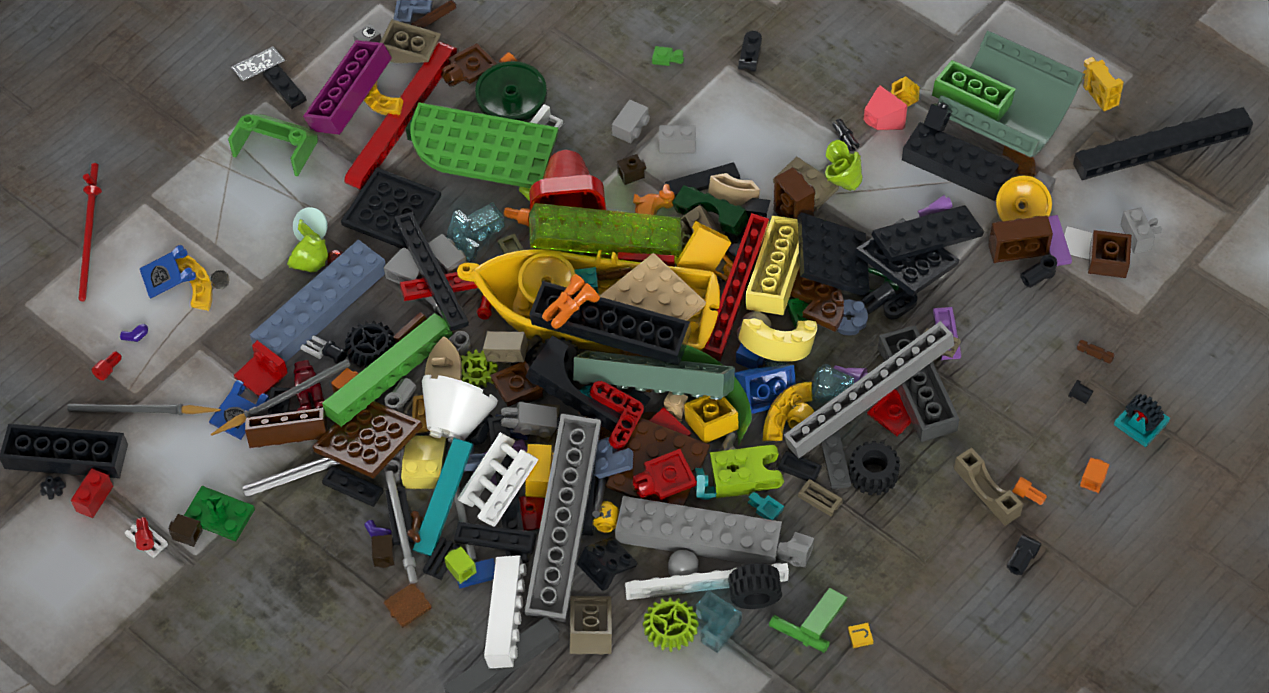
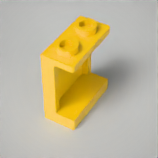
[675,221,731,273]

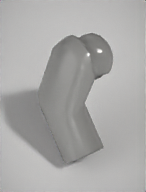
[721,432,737,451]

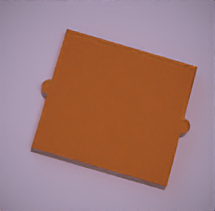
[383,583,432,628]

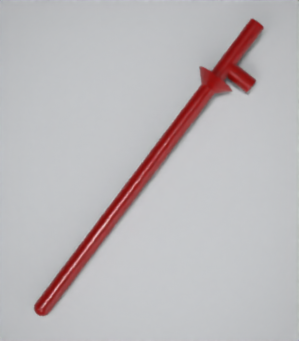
[78,163,102,302]

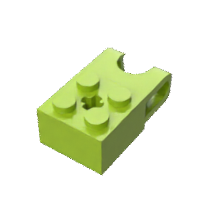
[710,445,784,498]

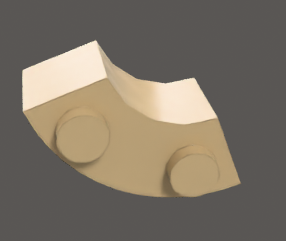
[708,173,760,206]

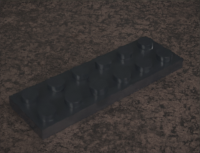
[871,205,984,262]

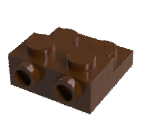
[490,361,544,407]

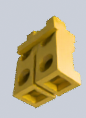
[1082,57,1124,111]

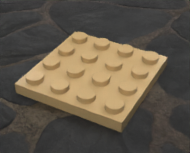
[600,253,706,321]

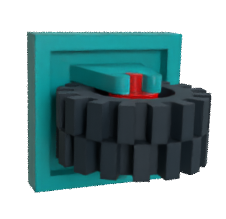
[1114,394,1170,447]

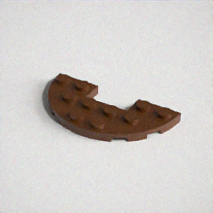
[746,266,844,332]

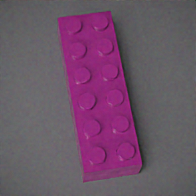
[303,40,392,135]

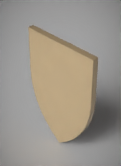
[425,336,462,381]

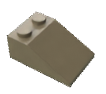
[380,19,441,63]
[570,596,612,655]

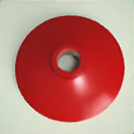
[520,495,545,531]

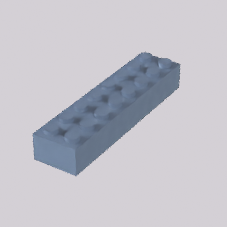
[250,240,386,363]

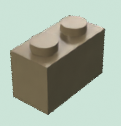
[483,331,529,363]

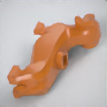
[626,184,675,247]

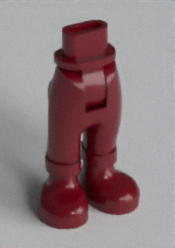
[294,360,327,417]

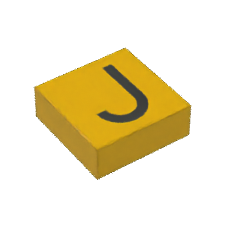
[848,623,873,648]

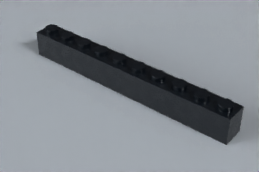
[1073,107,1253,180]

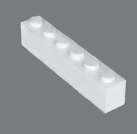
[484,555,527,668]

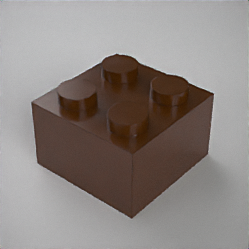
[1088,230,1132,278]

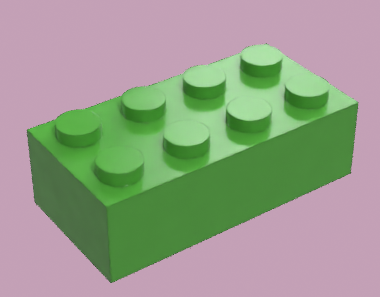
[932,60,1016,121]

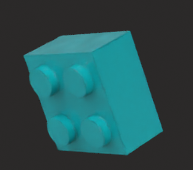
[574,267,599,293]

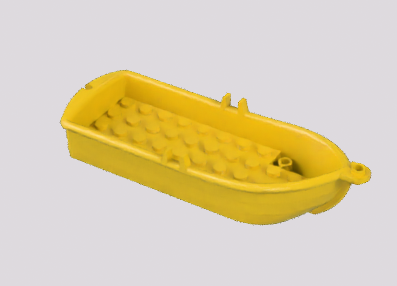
[457,249,720,357]

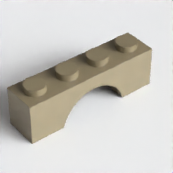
[954,447,1023,526]

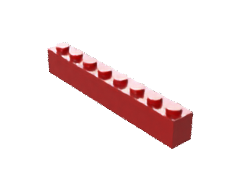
[703,213,769,362]

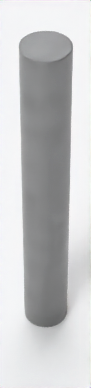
[592,478,606,517]

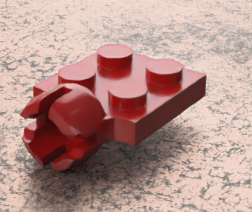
[633,449,697,500]

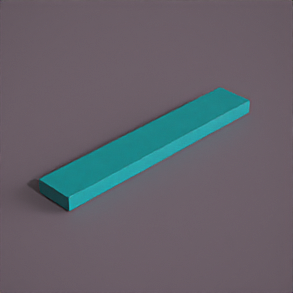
[413,438,473,556]

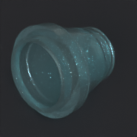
[812,364,854,403]

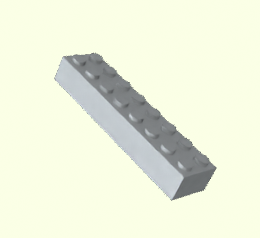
[615,496,782,565]

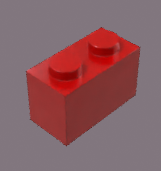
[71,468,113,518]

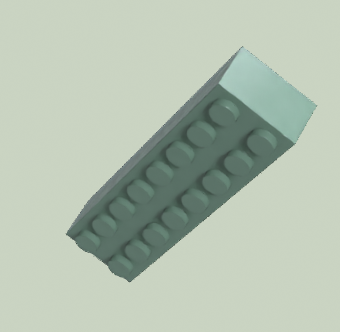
[573,350,735,400]

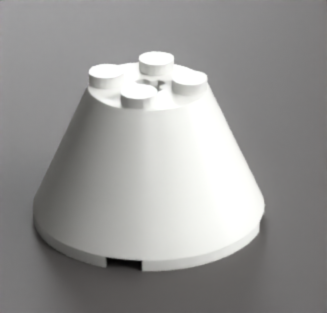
[422,375,498,443]

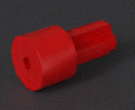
[91,351,122,381]
[135,517,154,551]

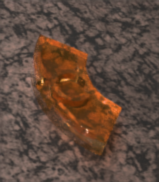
[1002,146,1036,177]

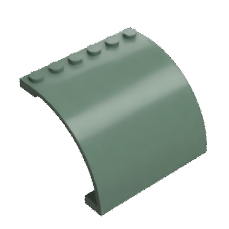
[937,30,1085,157]

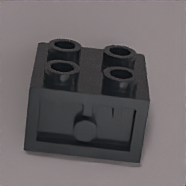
[577,537,638,591]

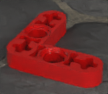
[590,381,644,449]

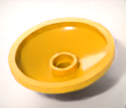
[996,176,1052,221]
[518,252,575,303]

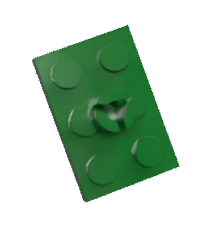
[184,486,255,542]

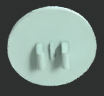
[293,207,327,241]

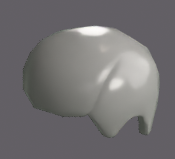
[668,550,699,576]

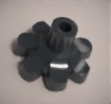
[40,475,66,500]

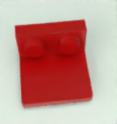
[234,340,288,397]

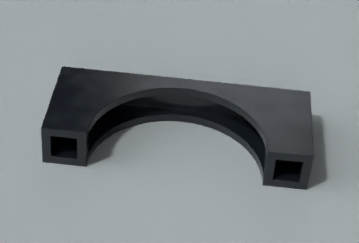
[525,335,651,438]

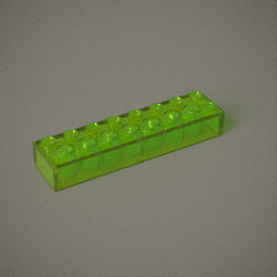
[529,203,682,257]

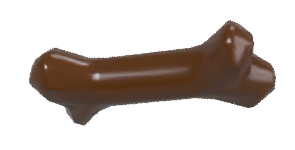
[407,510,424,543]

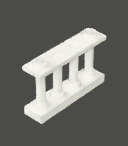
[457,432,539,527]

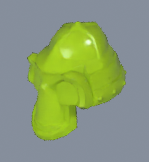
[825,140,863,191]
[287,219,328,272]

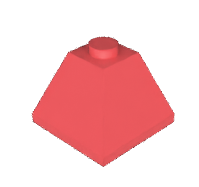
[864,86,908,130]

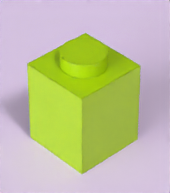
[444,547,477,584]

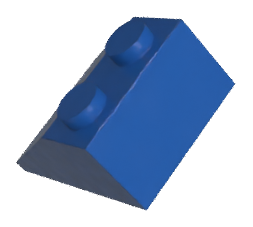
[734,364,796,414]

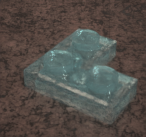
[446,210,480,262]

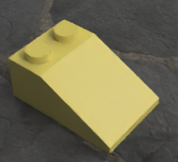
[401,436,447,489]

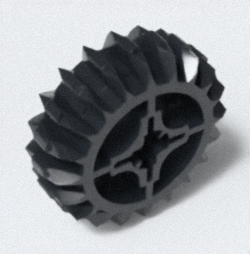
[345,320,396,368]

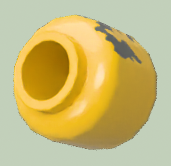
[593,501,619,533]

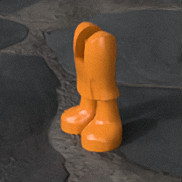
[542,274,600,329]

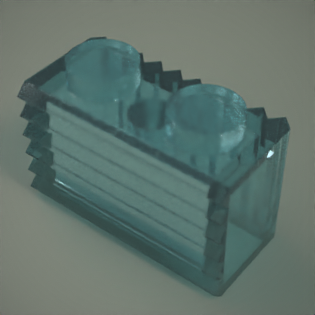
[461,202,505,243]

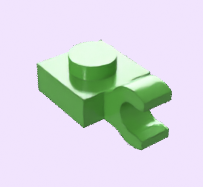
[652,46,684,66]

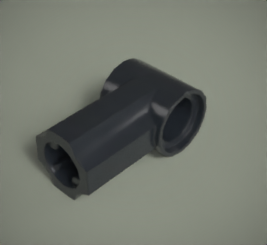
[1020,255,1057,288]
[1006,534,1042,575]

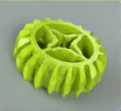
[643,597,699,652]

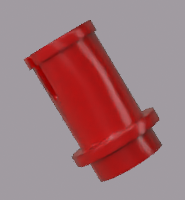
[477,295,492,320]

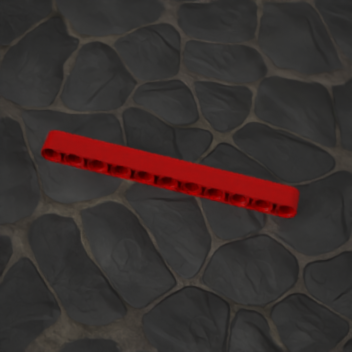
[344,42,457,190]

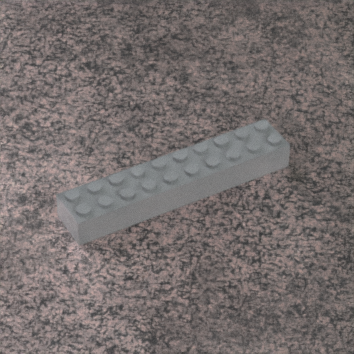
[525,414,601,622]

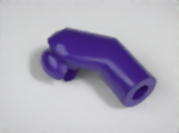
[120,324,148,342]
[364,520,392,538]

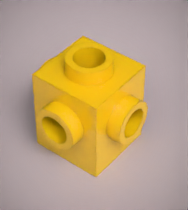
[891,76,920,107]

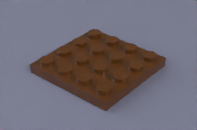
[312,401,423,479]
[606,418,710,506]

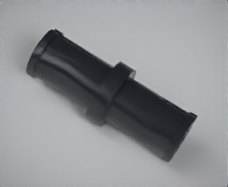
[832,119,860,152]

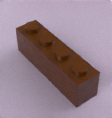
[245,408,328,448]

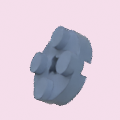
[837,300,868,335]

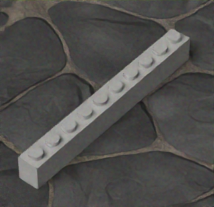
[784,321,954,459]

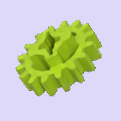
[461,349,498,388]

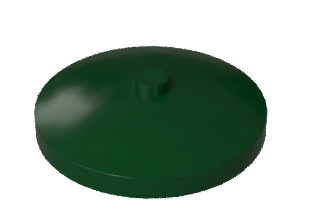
[475,61,547,121]

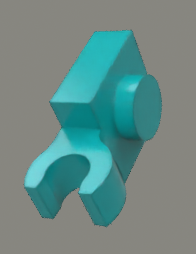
[748,492,784,520]

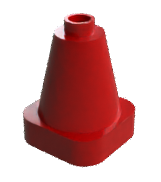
[529,150,608,248]

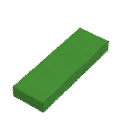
[800,588,847,640]

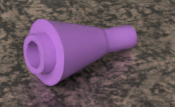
[918,195,953,217]
[833,365,868,383]

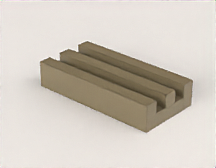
[798,479,843,517]

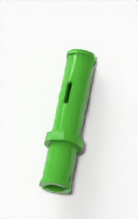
[769,615,830,653]

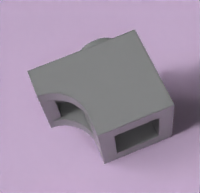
[777,532,814,567]

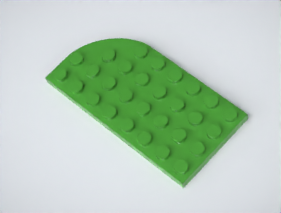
[410,102,559,188]

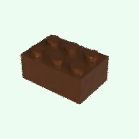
[773,167,816,219]
[988,215,1053,263]

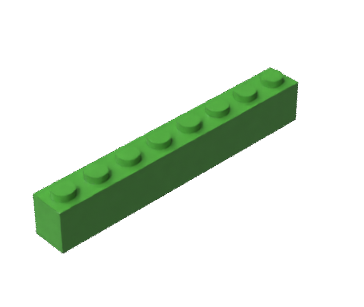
[322,313,453,427]

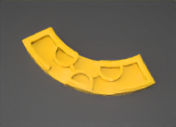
[364,81,403,115]
[176,255,213,311]
[763,382,812,441]

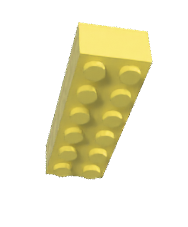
[746,216,800,315]

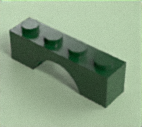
[672,185,749,237]

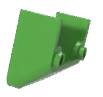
[228,114,318,177]

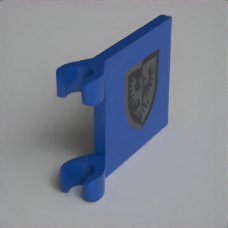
[139,245,196,299]
[209,380,270,440]

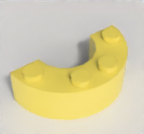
[738,318,817,362]

